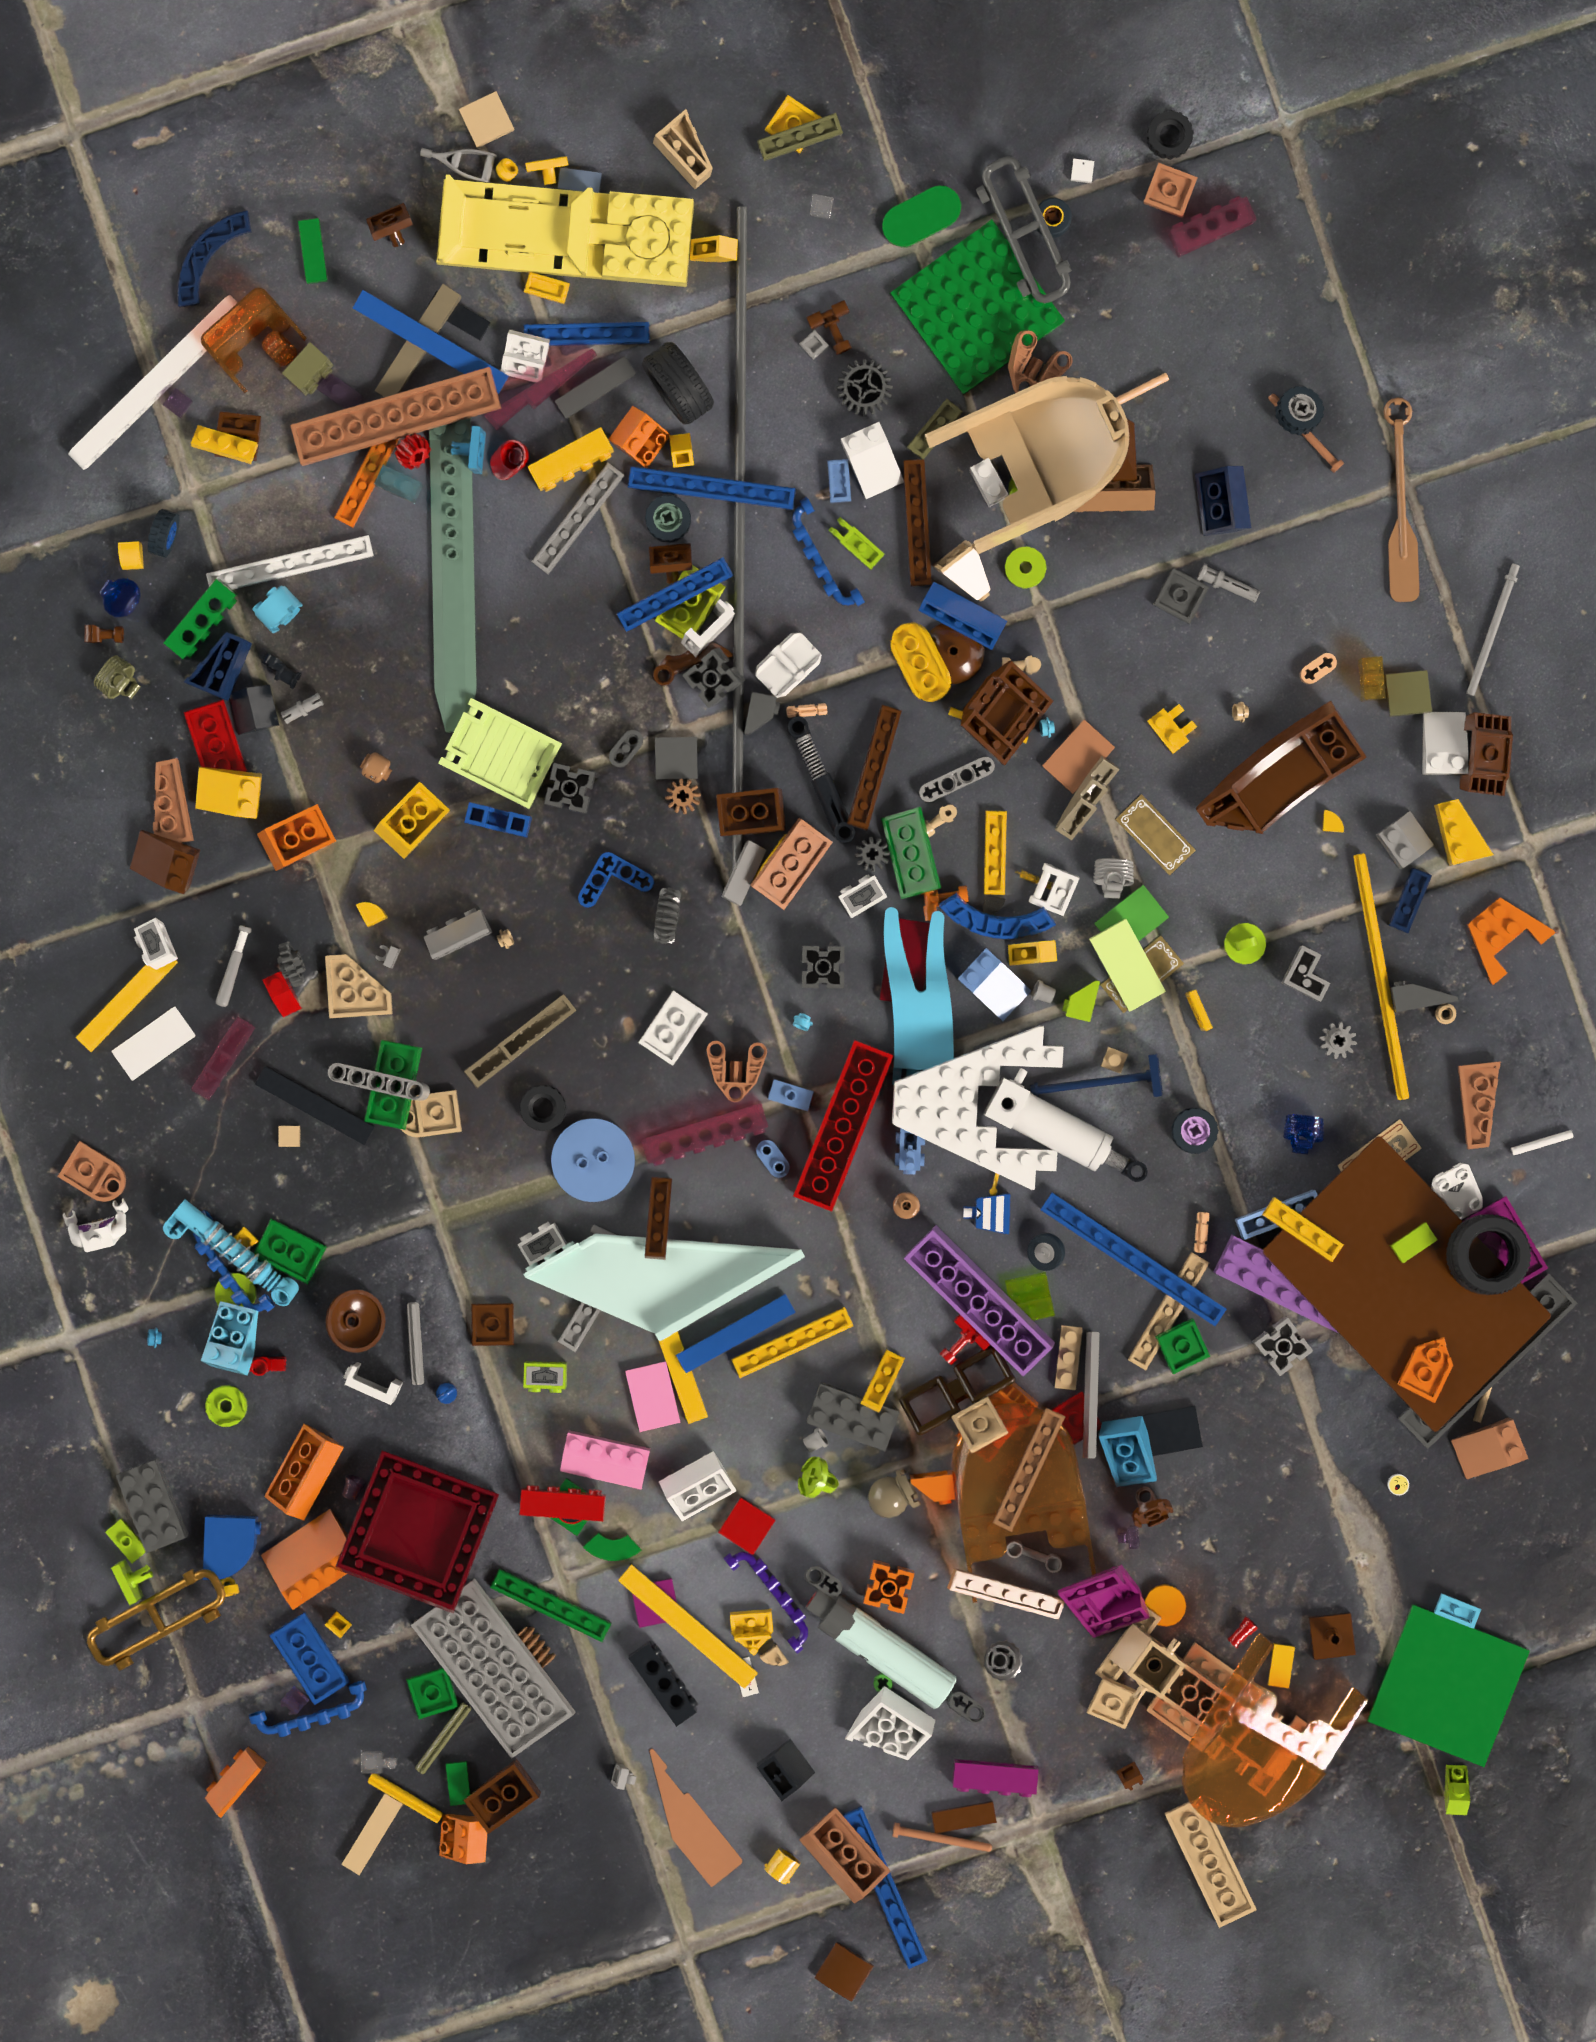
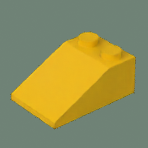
[195,767,262,819]
[374,782,450,859]

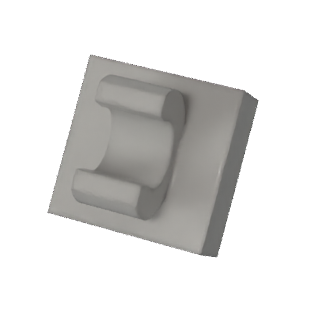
[375,945,401,969]
[611,1763,636,1790]

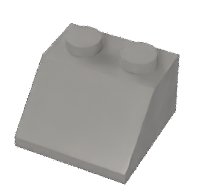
[1376,811,1434,869]

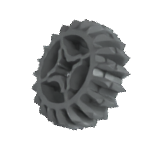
[836,359,893,416]
[654,888,681,944]

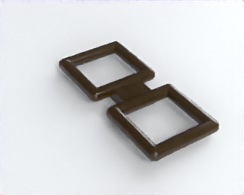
[899,1345,1016,1436]

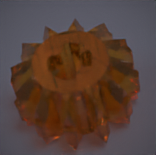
[262,331,298,366]

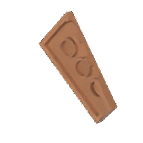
[153,758,194,843]
[1458,1061,1501,1149]

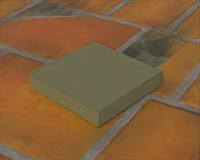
[1385,670,1432,717]

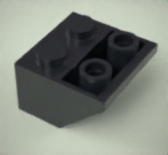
[757,1738,815,1802]

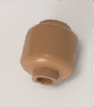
[360,752,392,783]
[893,1191,920,1219]

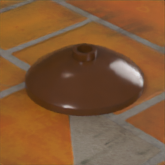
[929,623,984,684]
[326,1290,385,1353]

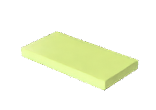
[1089,919,1166,1012]

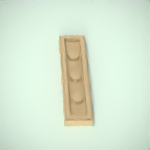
[342,1793,403,1875]

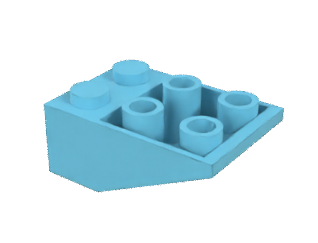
[201,1301,258,1376]

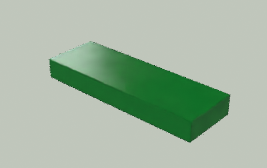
[298,218,328,284]

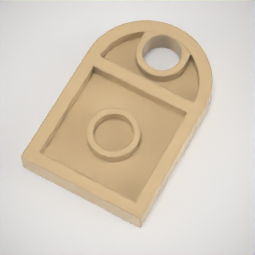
[401,1090,462,1137]

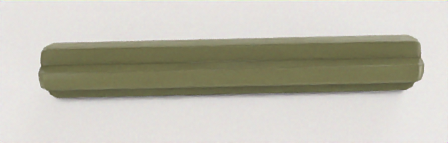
[415,1702,471,1774]

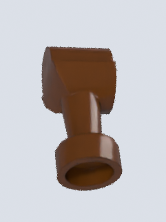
[84,625,124,643]

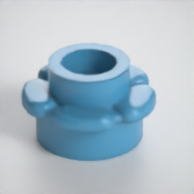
[147,1327,162,1348]

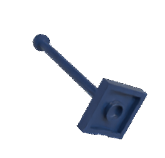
[1030,1053,1163,1097]

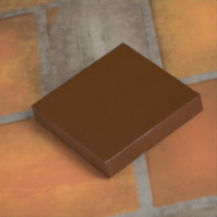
[471,1303,514,1346]

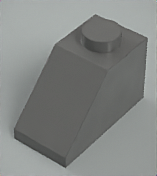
[744,692,780,736]

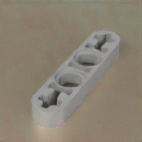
[919,757,995,803]

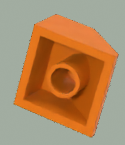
[910,1470,955,1505]

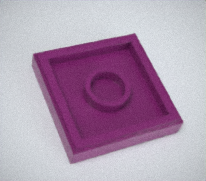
[632,1578,677,1628]

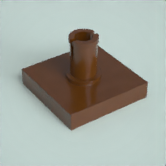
[366,203,413,247]
[649,543,692,584]
[1308,1612,1356,1660]

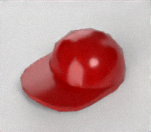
[490,440,529,480]

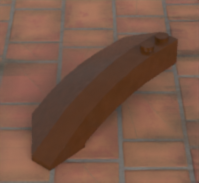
[1196,701,1367,834]

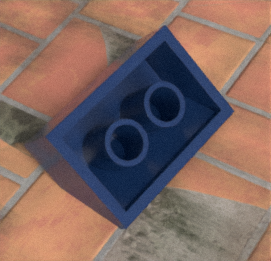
[1195,466,1251,536]

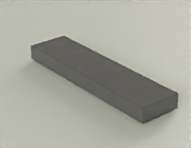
[555,356,636,419]

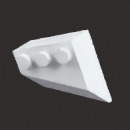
[845,1686,935,1760]

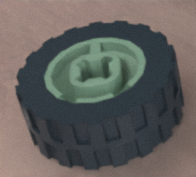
[645,495,691,543]

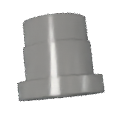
[1031,980,1056,1003]
[803,1428,829,1452]

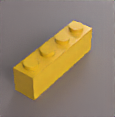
[527,427,614,492]

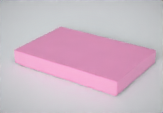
[625,1361,680,1432]

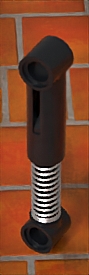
[788,716,855,844]

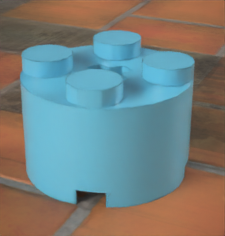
[252,585,303,633]

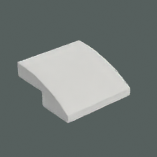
[501,330,550,384]

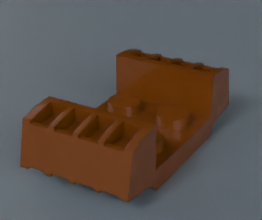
[1459,712,1513,796]

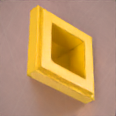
[325,1611,352,1638]

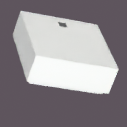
[1071,159,1094,183]

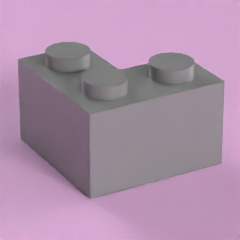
[1281,945,1330,1002]

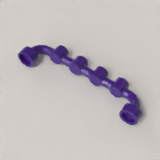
[724,1552,808,1654]

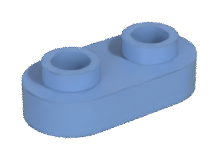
[756,1140,790,1178]

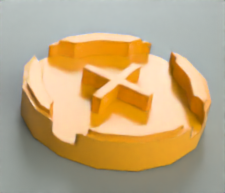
[1145,1584,1186,1627]

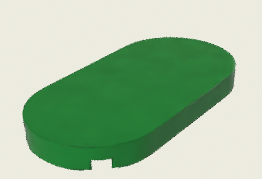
[882,186,961,248]

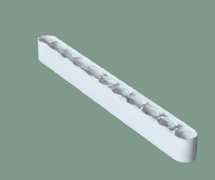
[68,295,245,470]

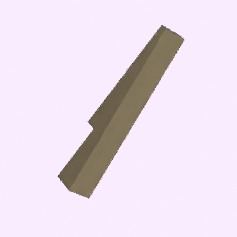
[375,284,462,397]
[464,994,576,1089]

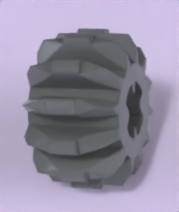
[854,837,890,872]

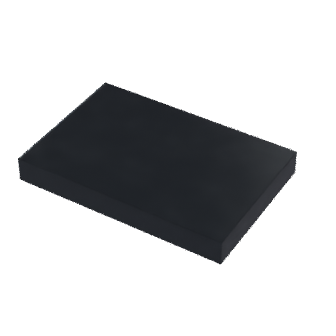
[1134,1405,1203,1456]

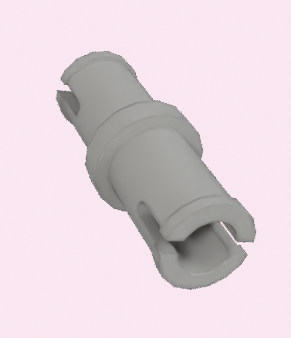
[281,693,324,724]

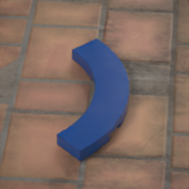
[939,893,1056,939]

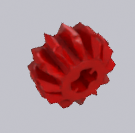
[394,433,431,470]

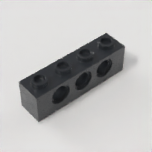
[629,1641,698,1727]

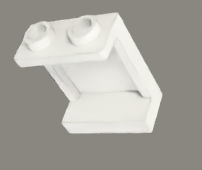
[681,599,735,657]
[343,1362,403,1405]

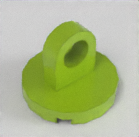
[1224,923,1266,965]
[798,1456,839,1498]

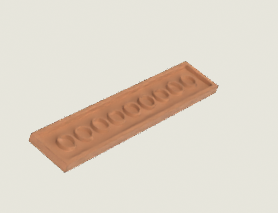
[291,367,501,466]

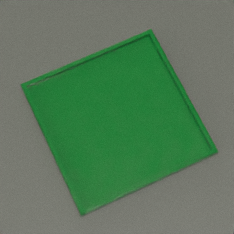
[1367,1604,1530,1767]

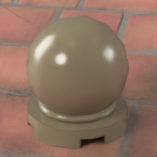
[868,1467,921,1518]

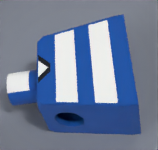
[963,1193,1010,1234]

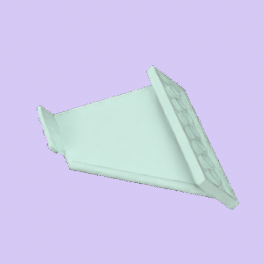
[523,1233,805,1341]

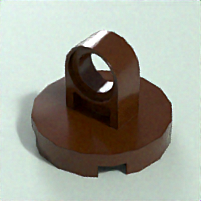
[1131,1487,1173,1528]

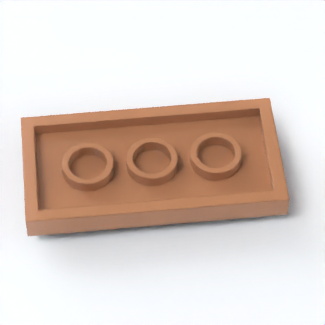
[750,818,833,910]

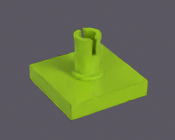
[111,1559,153,1606]

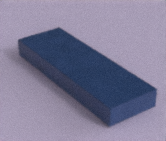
[1388,868,1432,933]

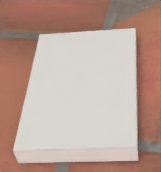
[638,991,708,1066]

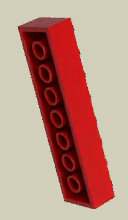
[793,1040,893,1211]

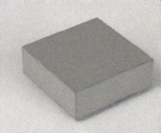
[799,330,829,360]

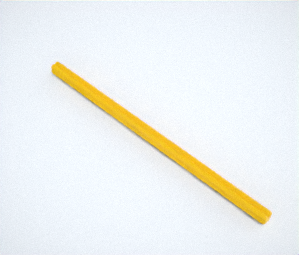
[1353,853,1409,1100]

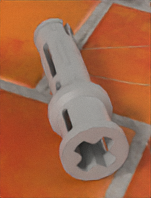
[1197,563,1260,603]

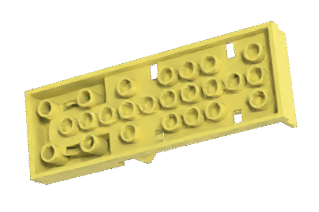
[436,175,694,287]

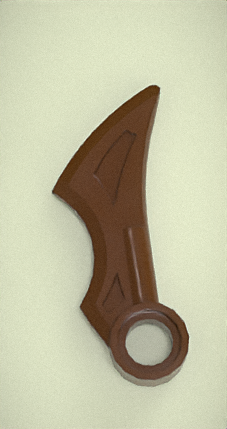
[653,642,733,687]

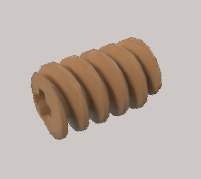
[517,1625,556,1668]

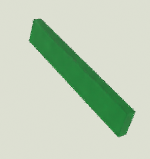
[490,1568,612,1642]

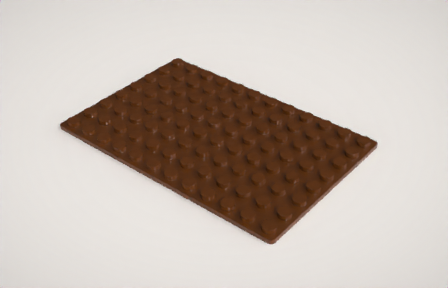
[1262,1136,1551,1432]

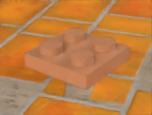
[1143,163,1198,218]

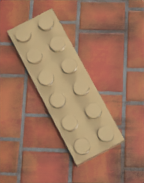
[1165,1795,1257,1928]

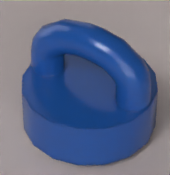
[436,1382,457,1404]

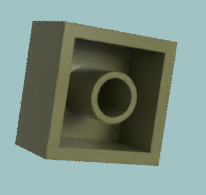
[282,342,334,396]

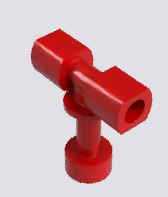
[940,1314,990,1365]
[249,1356,286,1376]

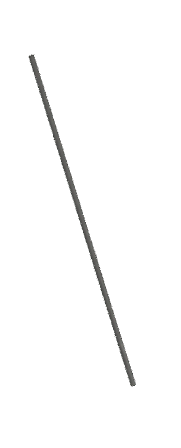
[732,207,747,871]

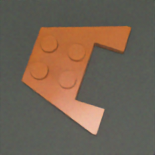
[1467,898,1556,985]

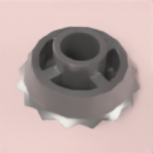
[984,1640,1023,1681]

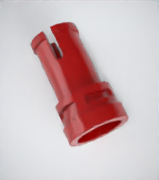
[1228,1617,1258,1648]

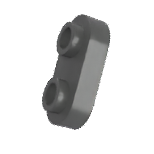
[609,730,643,768]

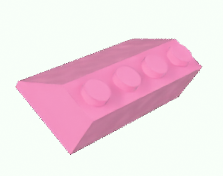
[560,1430,651,1489]

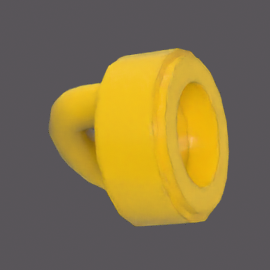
[496,158,518,182]
[220,1577,240,1597]

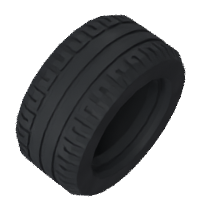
[642,342,714,424]
[1446,1214,1531,1295]

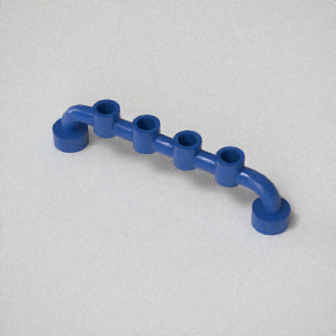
[792,496,865,606]
[193,1210,275,1312]
[249,1680,367,1737]

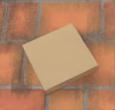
[459,91,515,148]
[951,1397,1008,1453]
[1087,1676,1139,1729]

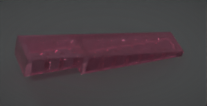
[484,349,597,431]

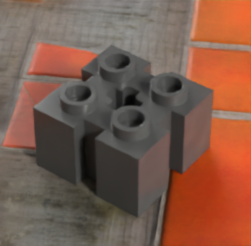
[682,647,745,708]
[544,763,596,814]
[802,946,844,989]

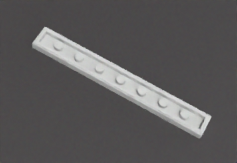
[206,535,374,590]

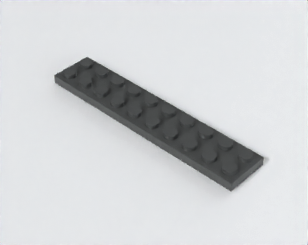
[1398,1273,1578,1449]

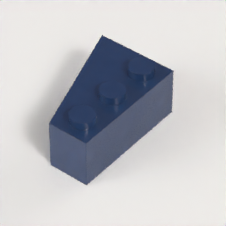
[184,632,252,701]

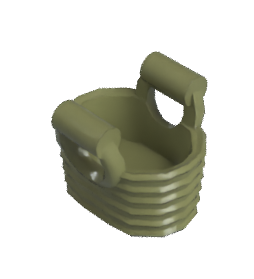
[94,655,141,699]

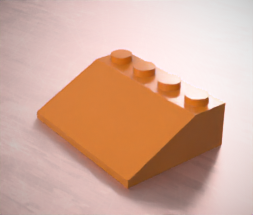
[261,1509,348,1610]

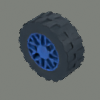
[147,509,180,558]

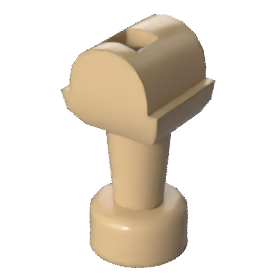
[1002,655,1041,675]
[924,805,957,838]

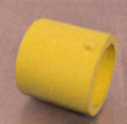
[764,1848,801,1884]

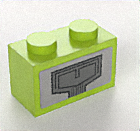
[523,1361,567,1393]

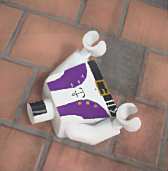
[63,1199,128,1252]

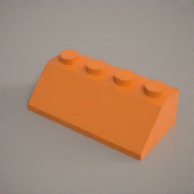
[264,1424,344,1521]

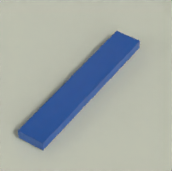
[524,322,650,346]
[617,557,733,632]
[676,1294,796,1373]

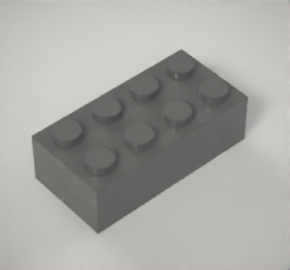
[806,1382,899,1451]
[116,1457,189,1553]

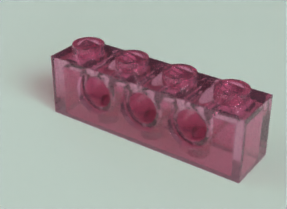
[1168,196,1257,258]

